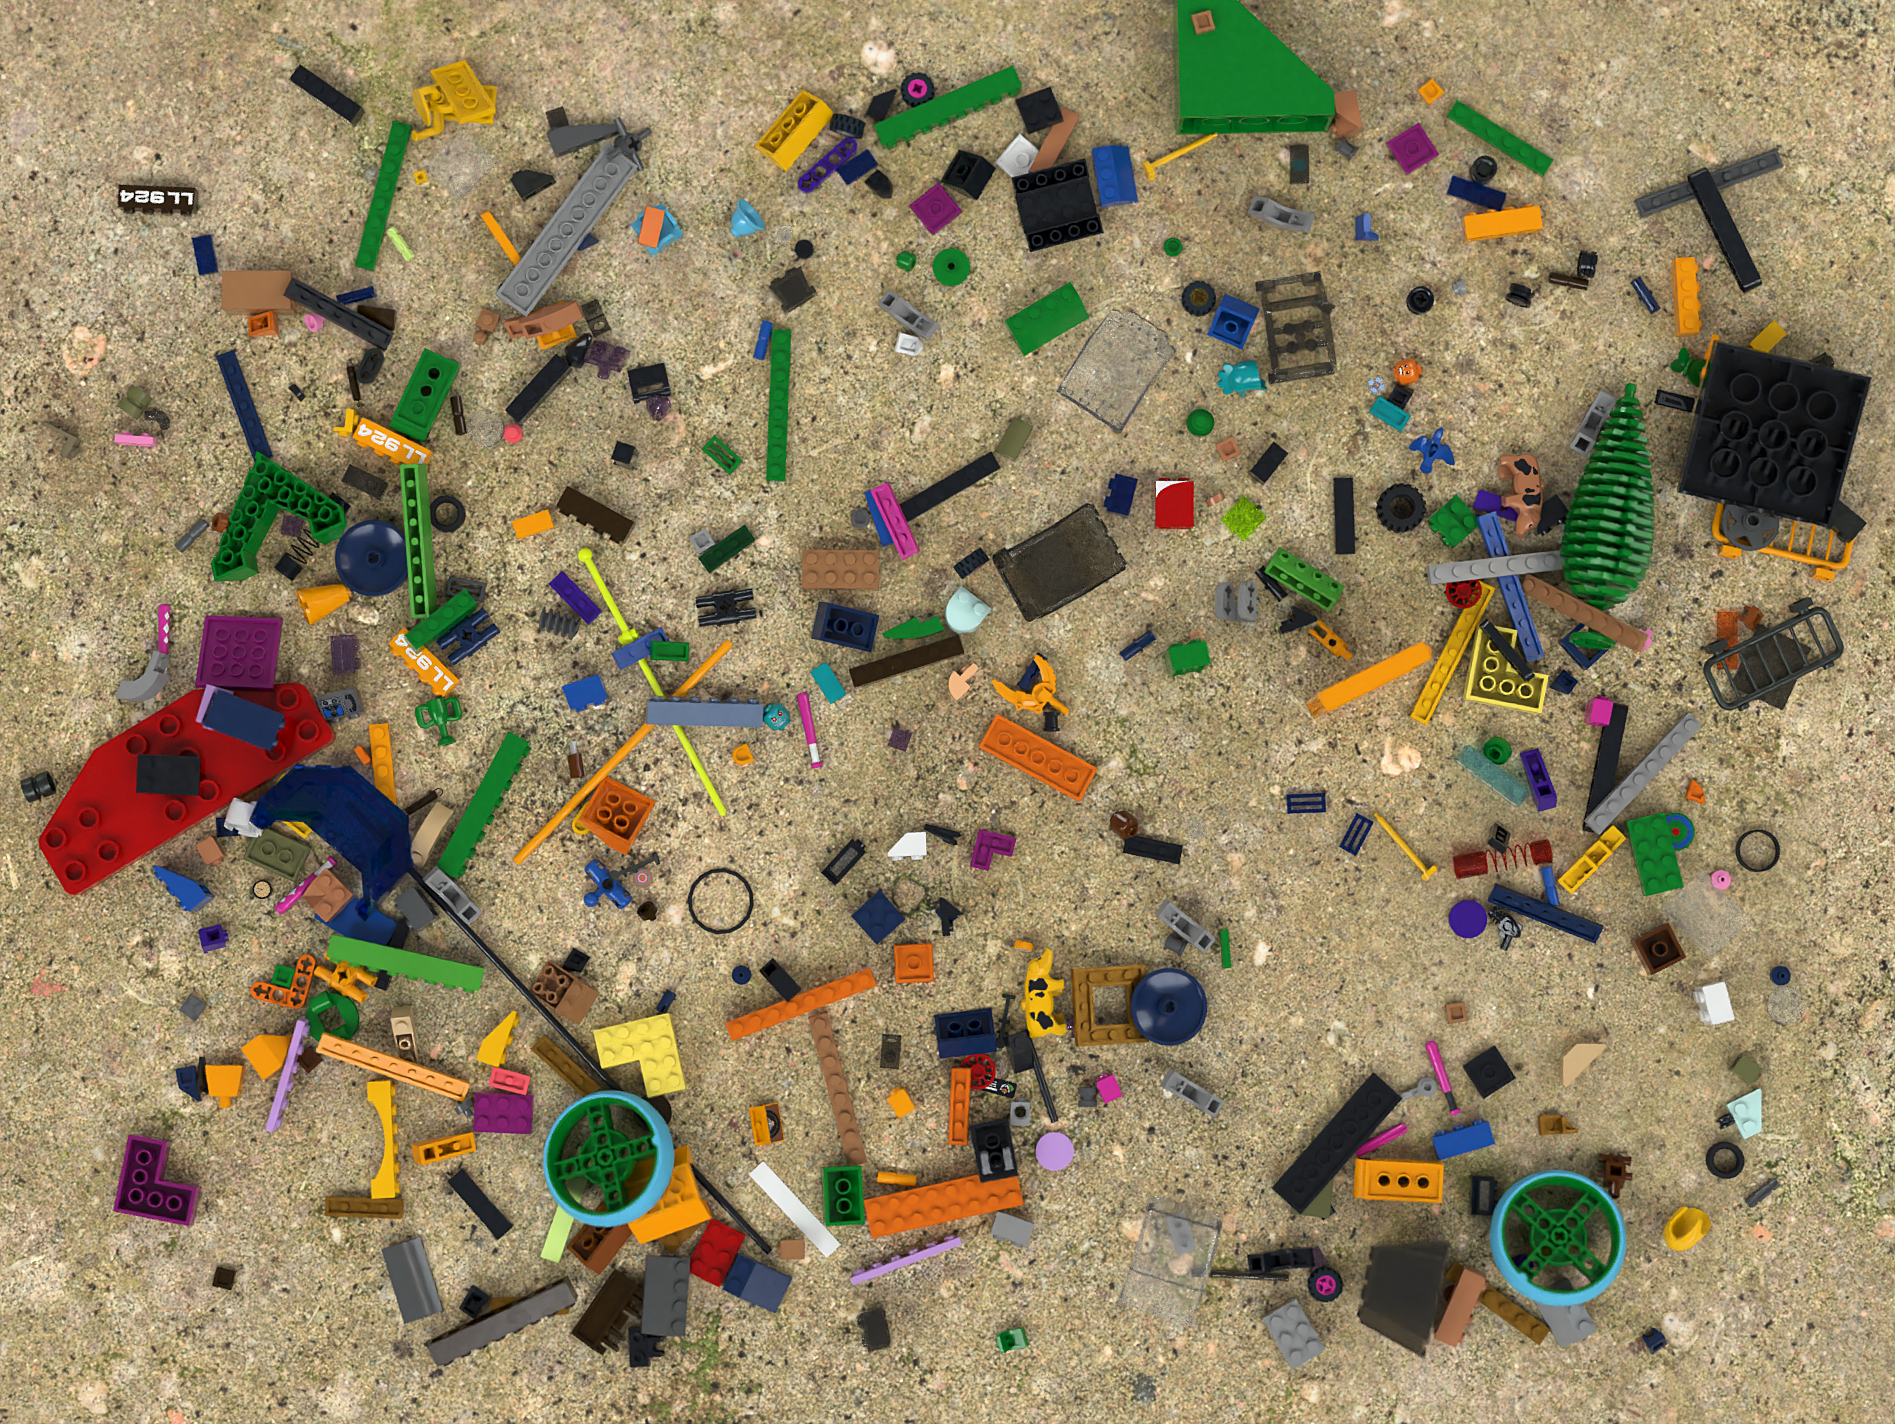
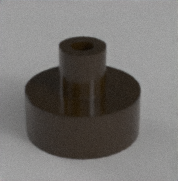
[637,901,657,921]

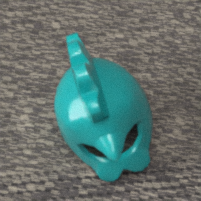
[1217,360,1267,397]

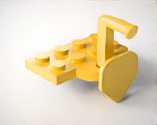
[412,59,496,142]

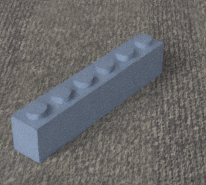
[646,696,763,727]

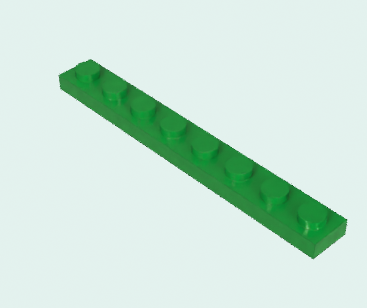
[355,121,412,272]
[766,329,792,482]

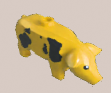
[1021,947,1066,1038]

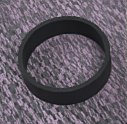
[1735,829,1780,872]

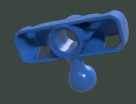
[583,859,632,909]

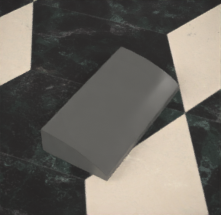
[381,1236,443,1324]

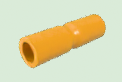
[877,1171,917,1187]

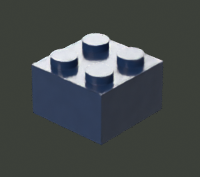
[851,891,906,945]

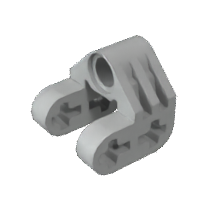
[1215,581,1259,622]

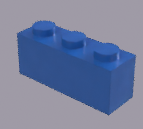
[1430,1119,1495,1160]

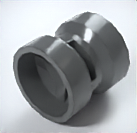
[1078,1087,1097,1107]

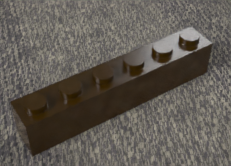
[849,635,964,689]

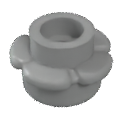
[1452,279,1467,297]

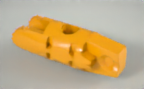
[1308,619,1353,661]

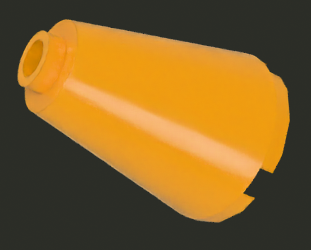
[296,583,352,626]

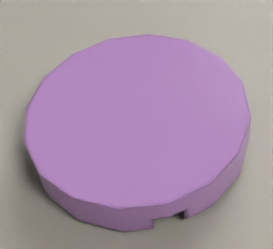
[1035,1132,1074,1171]

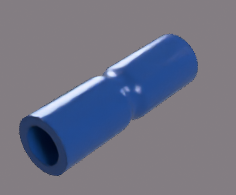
[753,320,773,360]
[1540,866,1560,905]

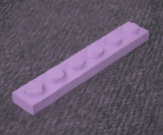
[265,1018,310,1133]
[850,1234,962,1285]

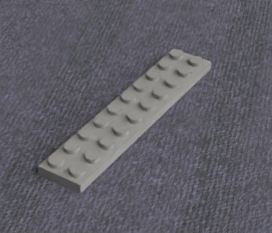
[495,143,638,317]

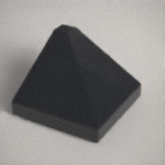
[1387,384,1414,409]
[563,948,590,973]

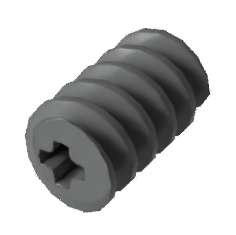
[539,606,582,640]

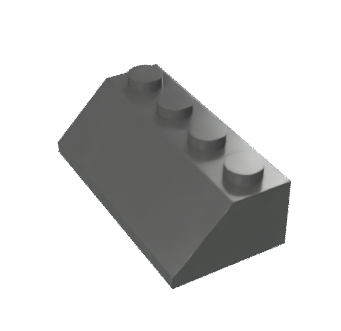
[641,1255,690,1336]

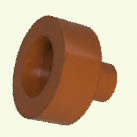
[212,512,230,533]

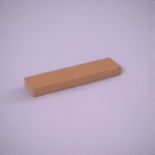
[1028,107,1080,173]

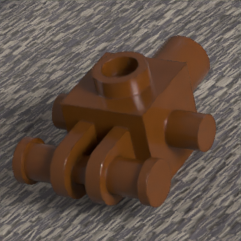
[1596,1153,1633,1199]

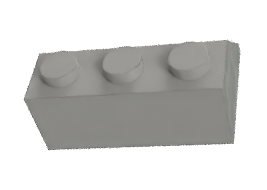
[1534,1277,1598,1348]

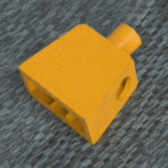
[205,1065,246,1108]

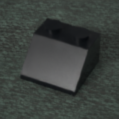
[940,149,996,200]

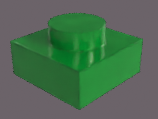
[271,964,296,988]

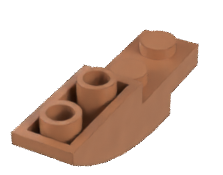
[504,300,583,339]

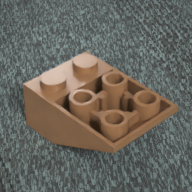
[529,960,600,1025]

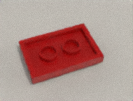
[689,1218,746,1288]

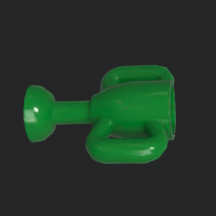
[414,696,462,747]

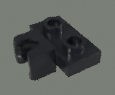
[628,1327,665,1367]

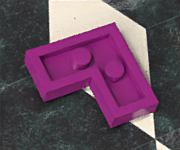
[970,829,1017,871]

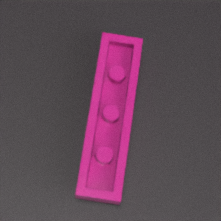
[870,482,920,560]

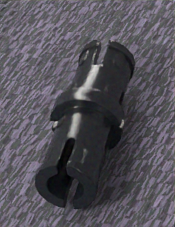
[1254,565,1288,602]

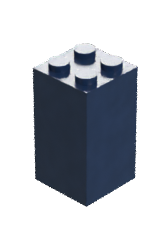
[200,688,286,751]

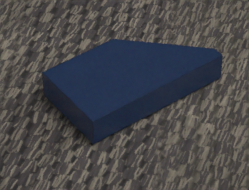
[175,1066,202,1101]

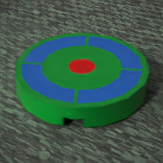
[1665,813,1695,851]

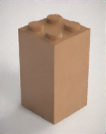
[221,271,301,316]

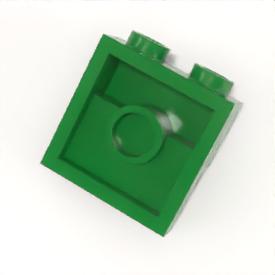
[1427,494,1478,549]

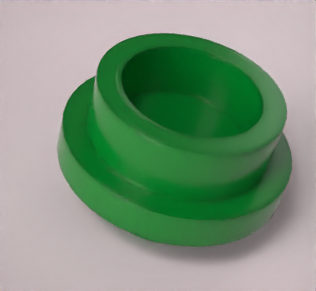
[1163,238,1183,257]

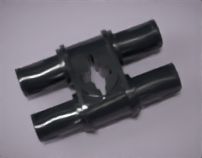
[695,588,757,627]

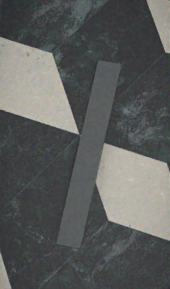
[1634,149,1784,219]

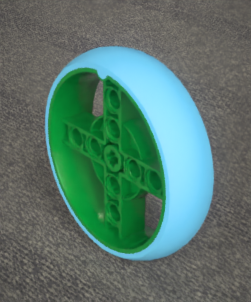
[543,1090,674,1227]
[1490,1170,1627,1306]

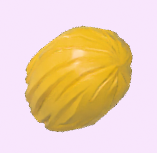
[1663,1206,1712,1252]

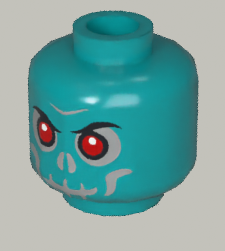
[763,702,791,731]

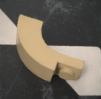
[406,802,454,869]

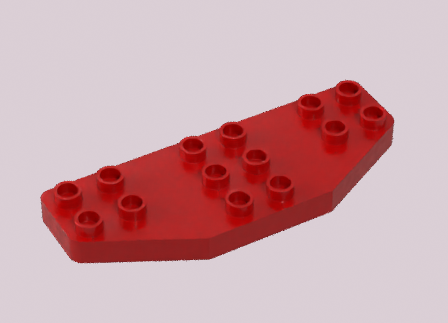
[39,683,336,895]

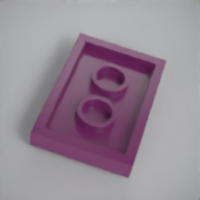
[473,1093,534,1134]

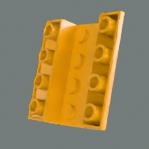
[618,1145,712,1245]

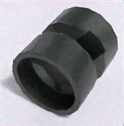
[1469,155,1498,186]
[20,771,56,803]

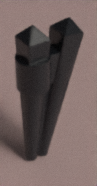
[924,824,961,846]

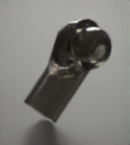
[144,411,170,430]

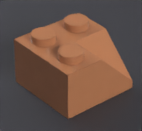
[1330,90,1363,140]
[302,868,357,923]

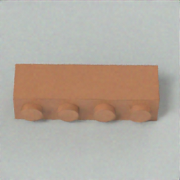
[1434,1264,1488,1348]

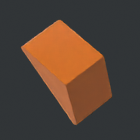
[248,311,279,337]

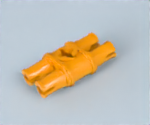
[314,950,378,1004]

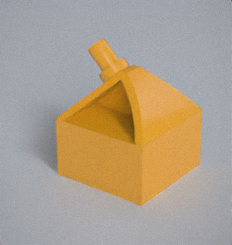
[241,1033,294,1080]

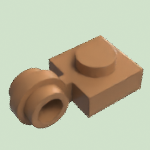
[473,308,501,345]

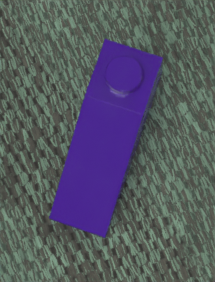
[1520,748,1557,812]

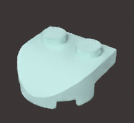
[944,586,991,634]

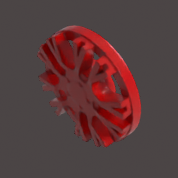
[1446,579,1482,609]
[960,1054,996,1090]

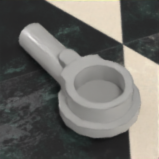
[1399,1077,1437,1101]

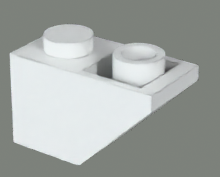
[888,832,927,861]

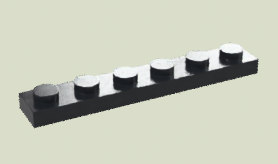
[283,278,394,351]
[900,452,1001,523]

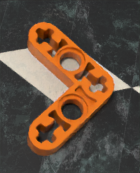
[250,954,317,1009]

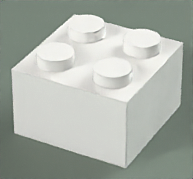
[1693,982,1735,1025]

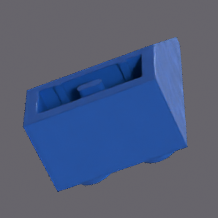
[153,865,215,912]

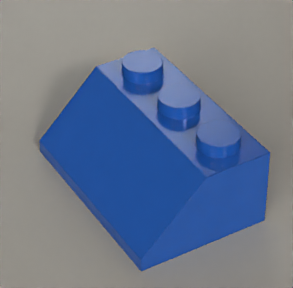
[1091,145,1138,209]

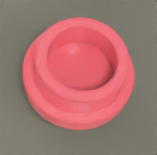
[503,424,523,443]

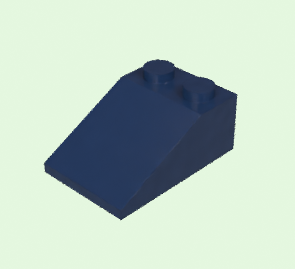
[811,601,879,652]
[722,1253,792,1313]

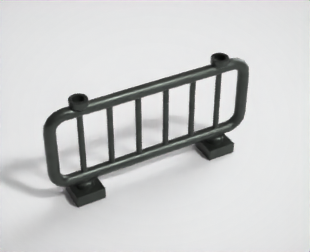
[1703,597,1844,711]

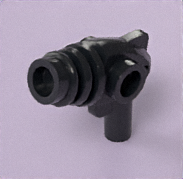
[1487,906,1523,951]

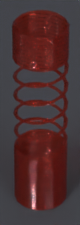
[1453,839,1553,880]

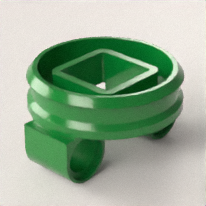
[306,990,359,1042]

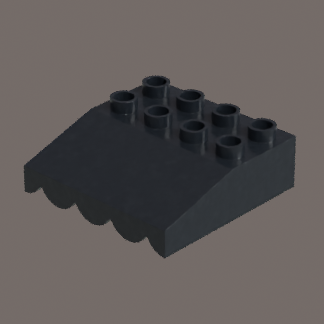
[1677,340,1872,529]

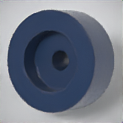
[732,965,752,985]
[1770,966,1791,986]

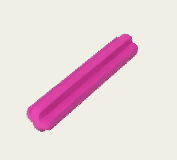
[1355,1123,1408,1157]

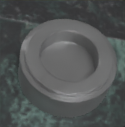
[851,509,870,528]

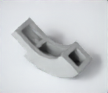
[1248,195,1315,233]
[877,290,940,340]
[116,650,170,702]
[423,866,482,926]
[1154,899,1216,954]
[1160,1069,1225,1118]

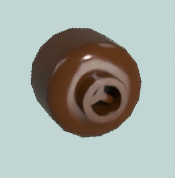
[1110,810,1138,839]

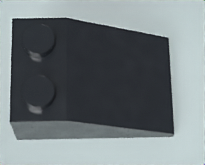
[136,754,201,796]
[970,1118,1019,1183]

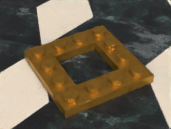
[1071,965,1149,1047]

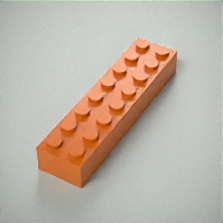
[864,1173,1024,1239]

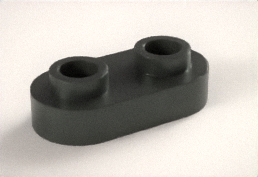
[356,348,385,385]

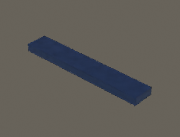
[216,350,274,462]
[1487,883,1603,943]

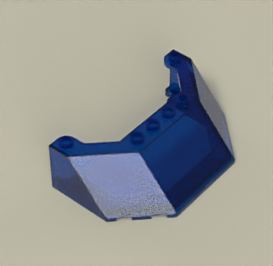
[249,764,413,922]

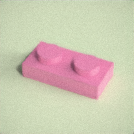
[114,432,157,447]

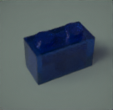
[1103,474,1138,518]

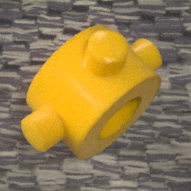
[413,170,429,185]

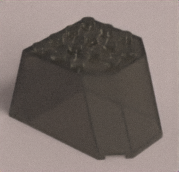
[1356,1238,1450,1358]

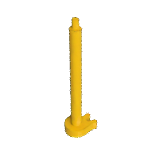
[1142,132,1218,181]
[1374,812,1439,881]

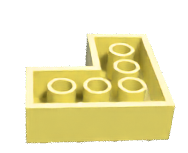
[1463,623,1549,715]
[593,1013,688,1098]

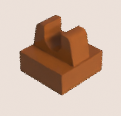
[1738,606,1764,631]

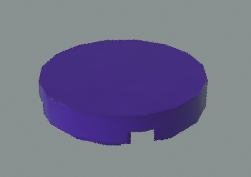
[1448,900,1487,938]

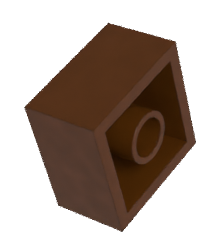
[1630,923,1687,975]

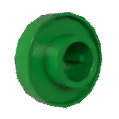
[1186,409,1215,437]
[1483,737,1512,765]

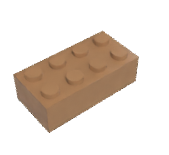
[802,549,880,591]

